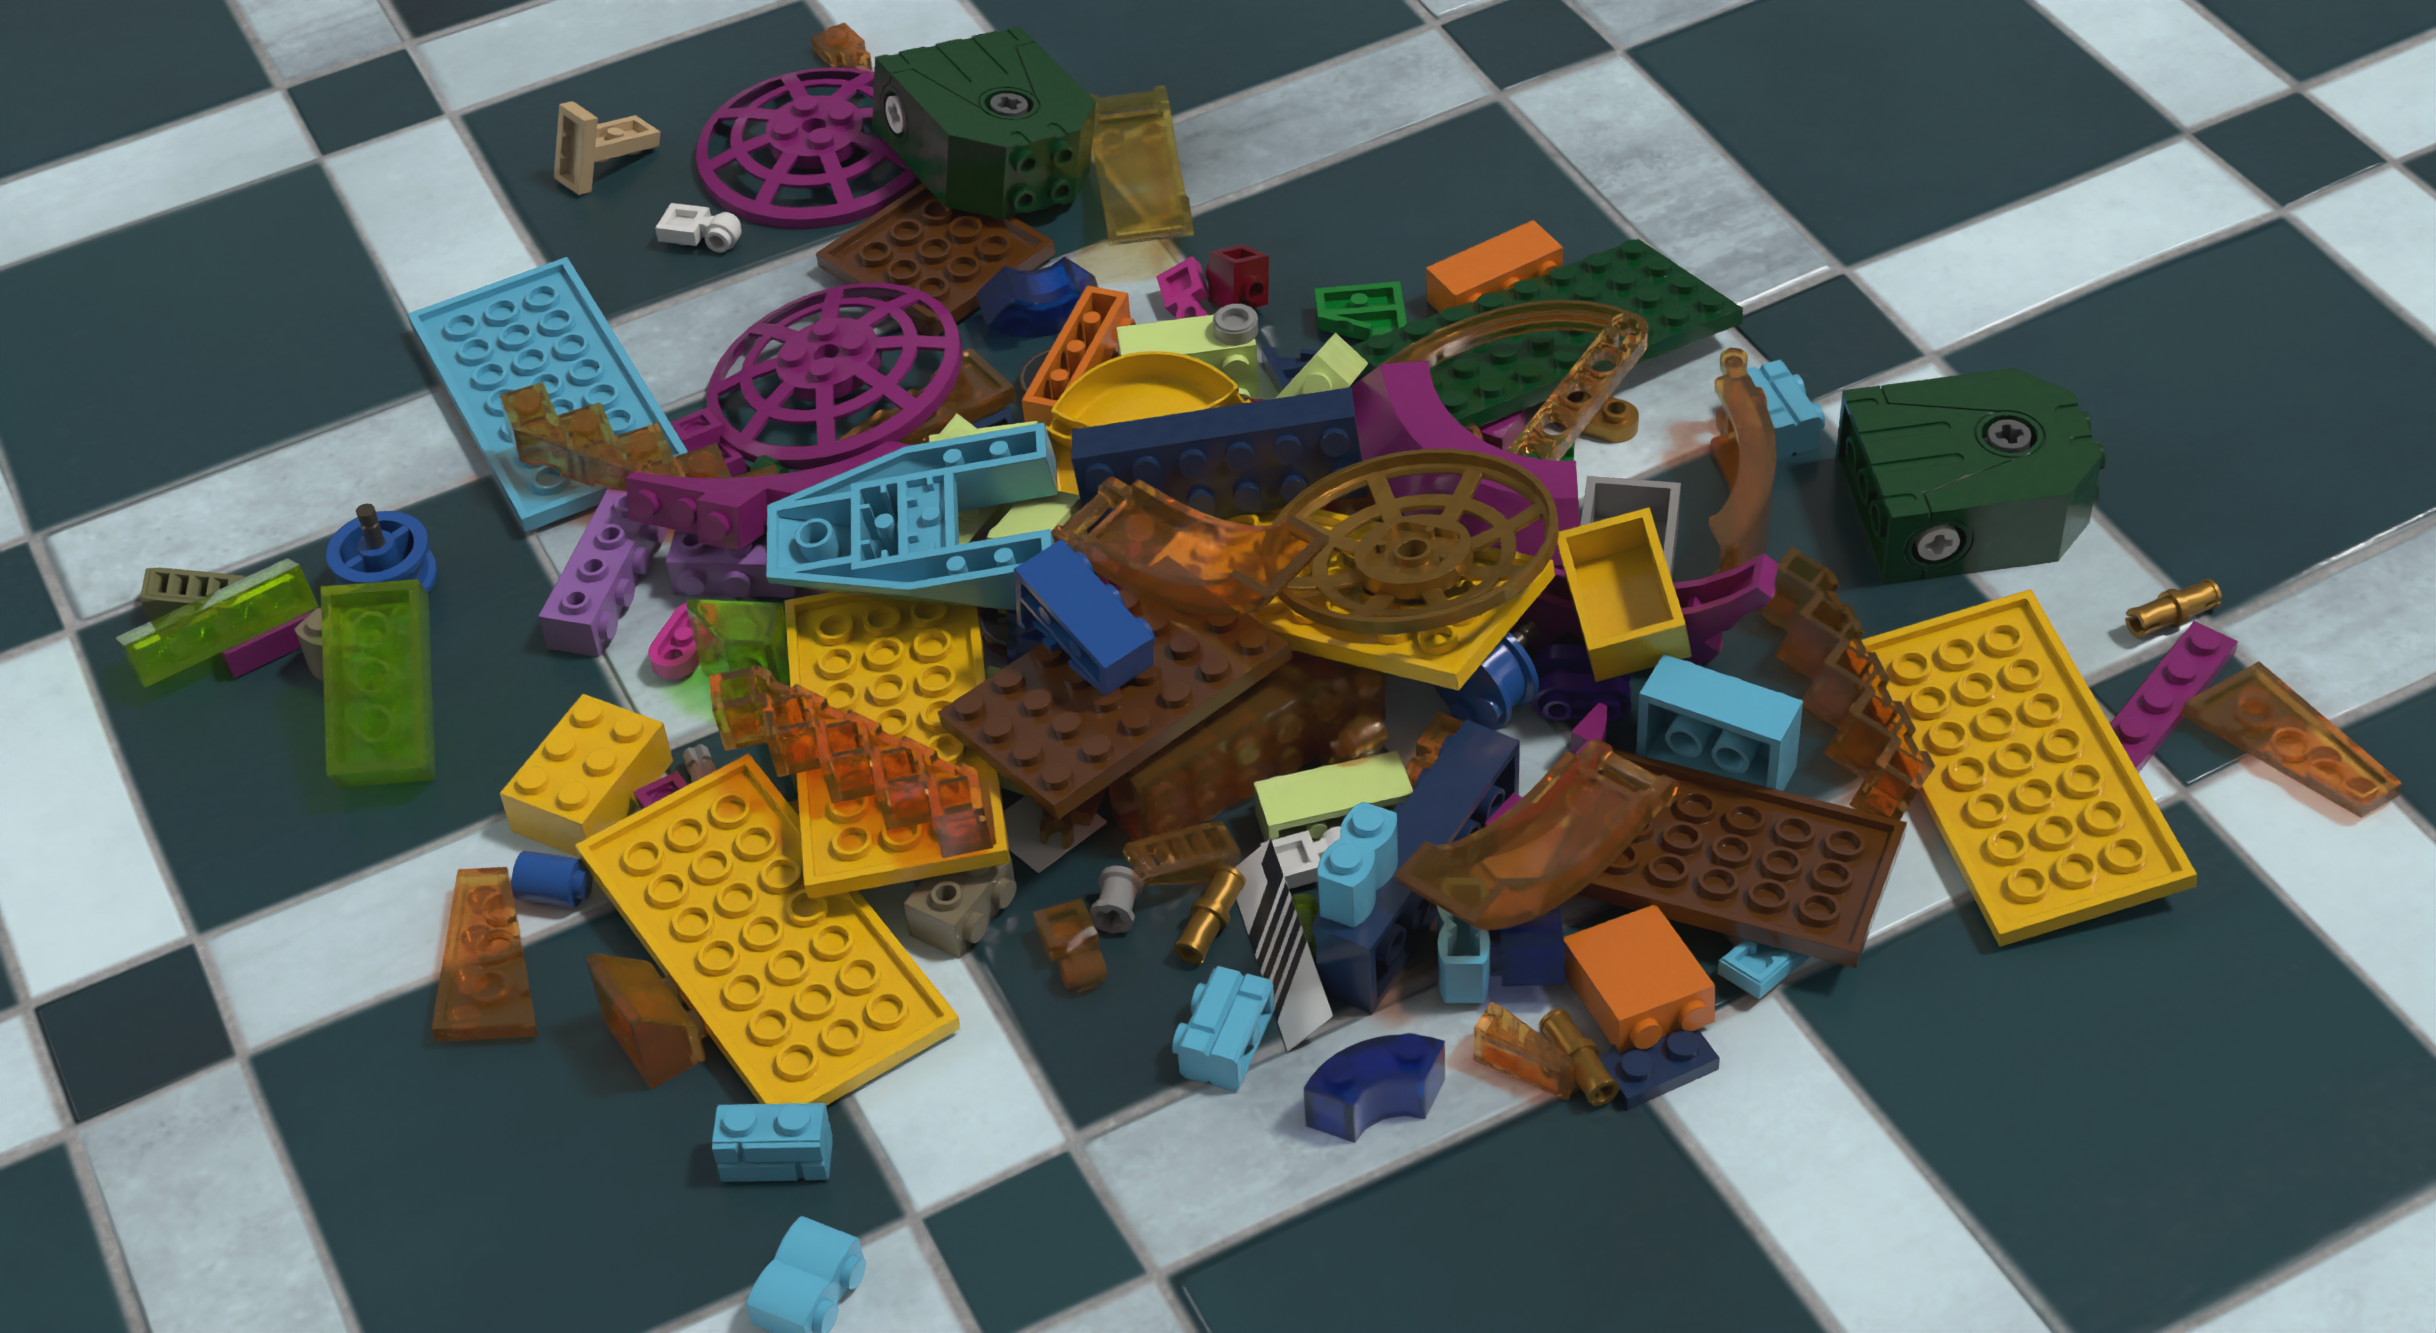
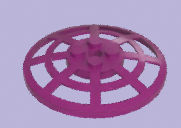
[696,67,922,229]
[707,283,963,470]

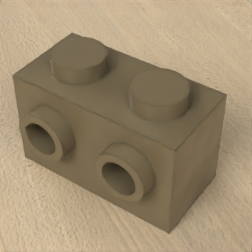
[904,857,1017,959]

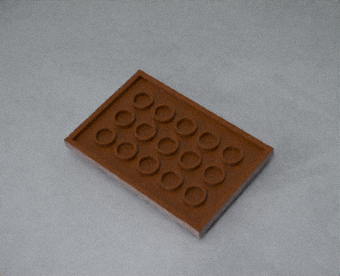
[937,559,1293,820]
[1554,749,1907,968]

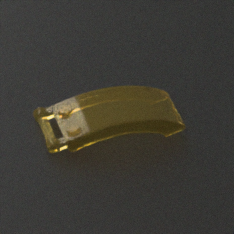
[1090,85,1194,246]

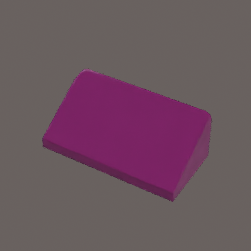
[215,607,310,679]

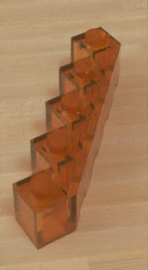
[499,382,780,491]
[1754,546,1935,820]
[709,666,993,858]

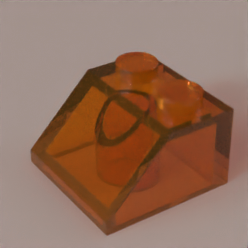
[585,953,707,1090]

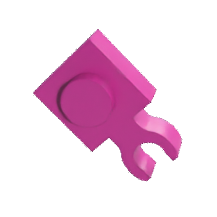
[1156,256,1210,319]

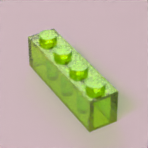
[115,558,319,688]

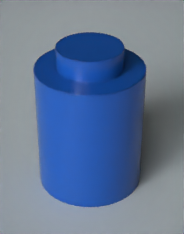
[511,851,593,908]

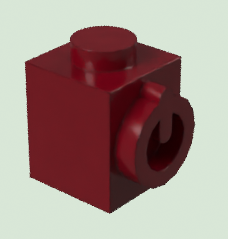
[1205,244,1269,309]

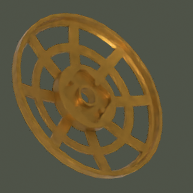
[1264,449,1559,634]

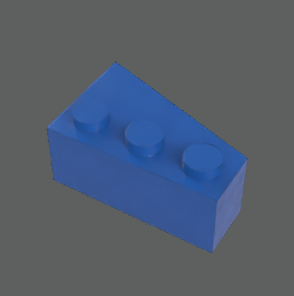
[1014,539,1155,696]

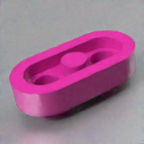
[648,601,721,680]

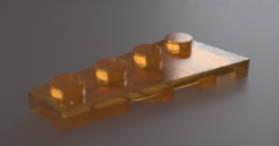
[839,347,1017,445]
[2182,661,2402,818]
[432,867,539,1042]

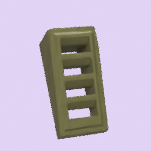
[140,568,247,623]

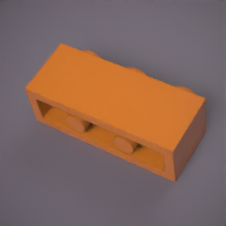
[1426,220,1563,313]

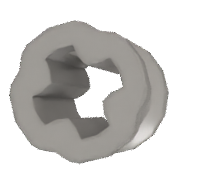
[1089,866,1144,934]

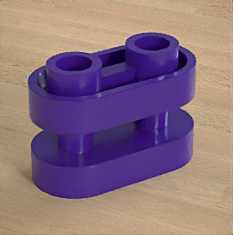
[1533,644,1631,722]

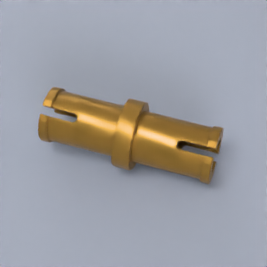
[2125,578,2222,638]
[1174,865,1246,965]
[1538,1008,1619,1106]

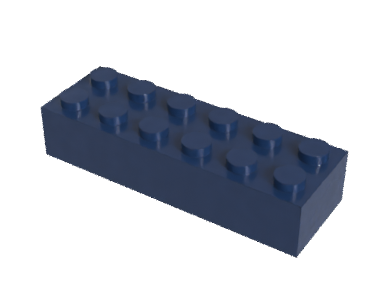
[1071,387,1367,538]
[1312,719,1520,1015]

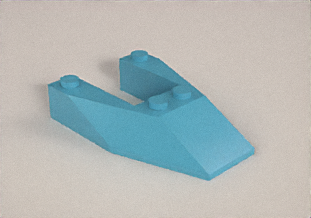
[766,422,1058,610]

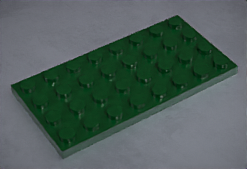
[1351,239,1743,431]

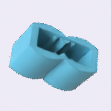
[1318,802,1398,928]
[1437,882,1490,1003]
[746,1216,866,1333]

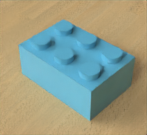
[1636,654,1803,791]

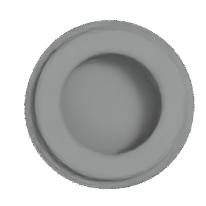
[1213,304,1258,346]

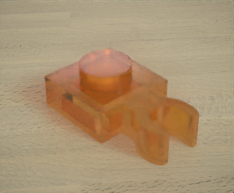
[811,22,873,71]

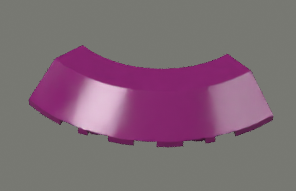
[1351,361,1580,570]

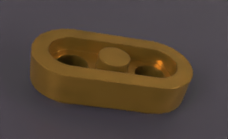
[1552,388,1639,443]

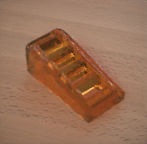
[1123,821,1241,886]
[1474,1002,1575,1101]

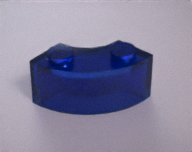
[976,256,1098,337]
[1488,881,1565,986]
[1304,1033,1445,1143]

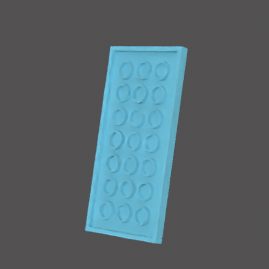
[407,257,693,532]

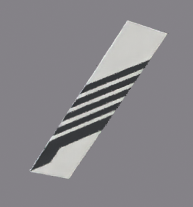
[1235,838,1333,1052]

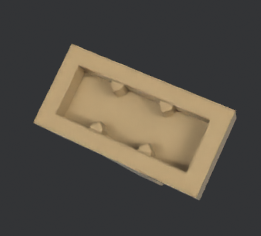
[554,101,660,195]

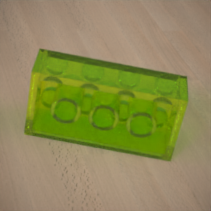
[321,579,436,787]

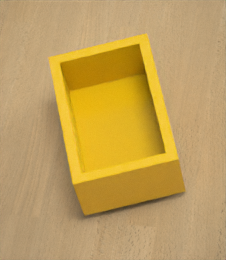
[1557,507,1692,682]
[500,694,673,857]

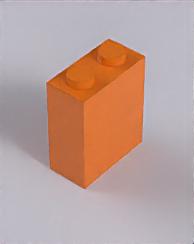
[1562,905,1715,1053]

